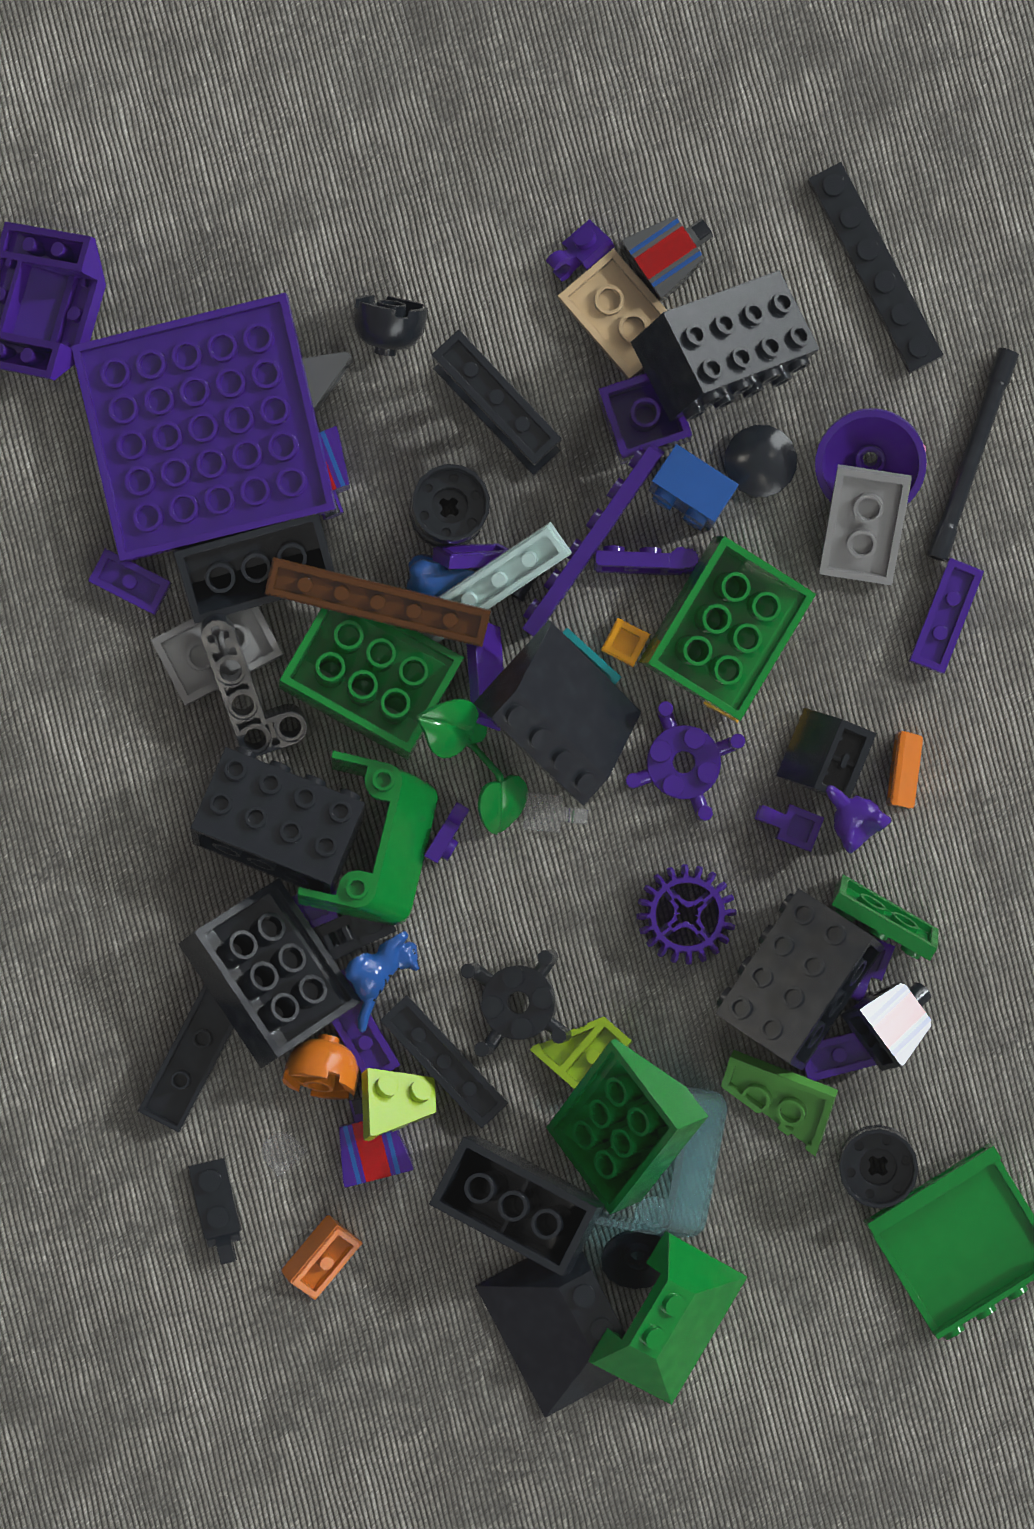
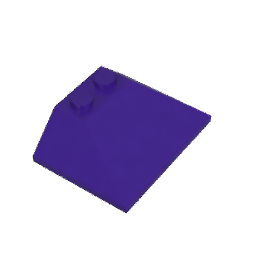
[0,222,106,381]

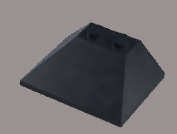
[475,1250,626,1418]

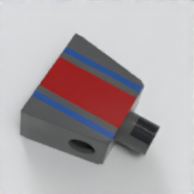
[620,216,713,303]

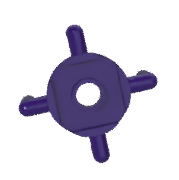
[625,701,745,822]

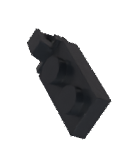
[188,1157,242,1265]

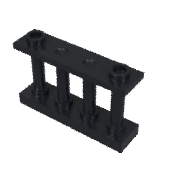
[431,329,562,476]

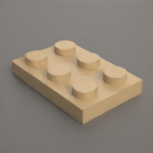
[558,248,667,379]

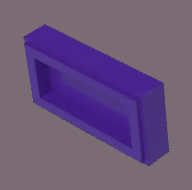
[433,543,509,569]

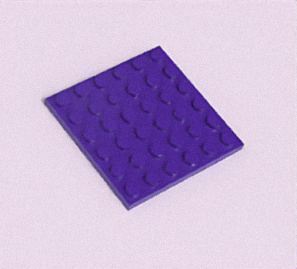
[71,293,337,563]

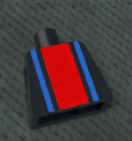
[841,982,932,1071]

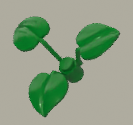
[416,699,528,835]

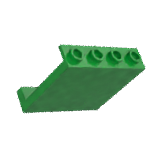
[863,1143,1034,1340]

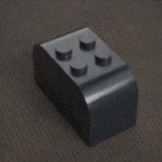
[429,1136,605,1276]

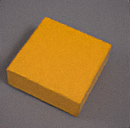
[601,618,650,668]

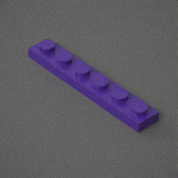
[522,444,665,637]

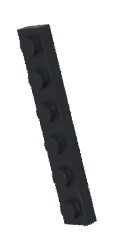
[807,162,943,374]

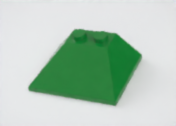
[588,1231,747,1405]

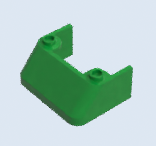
[297,750,438,926]

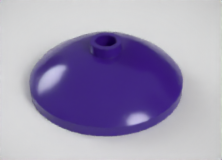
[815,408,927,504]

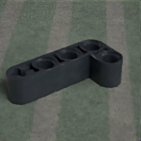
[200,613,307,756]

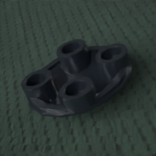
[724,425,797,498]

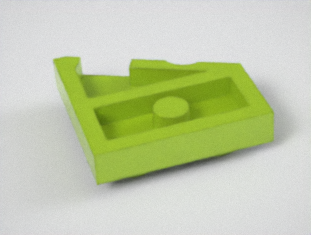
[530,1016,633,1089]
[361,1068,436,1141]

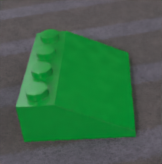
[639,536,816,721]
[279,608,464,760]
[546,1039,708,1215]

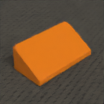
[886,731,923,809]
[281,1215,363,1300]

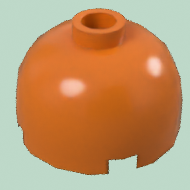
[282,1034,359,1100]

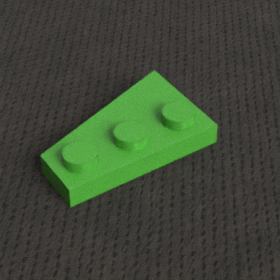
[721,1050,838,1156]

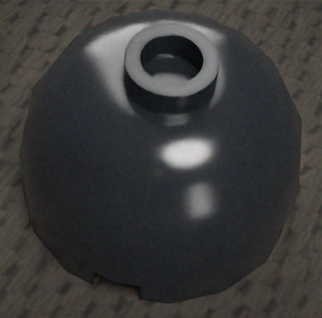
[353,295,428,356]

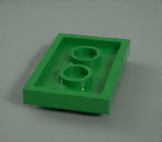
[832,874,939,961]

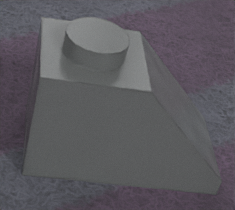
[303,351,353,415]

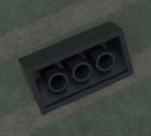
[174,514,335,624]

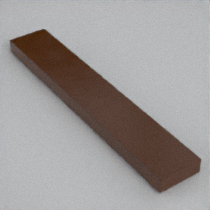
[265,557,491,647]

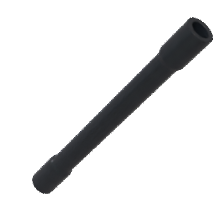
[926,347,1019,562]

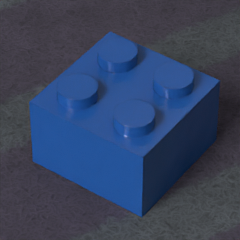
[649,444,739,531]

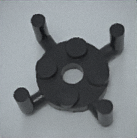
[461,949,572,1057]

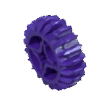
[636,864,737,965]

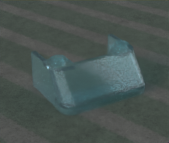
[596,1084,727,1237]

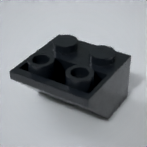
[776,707,877,798]

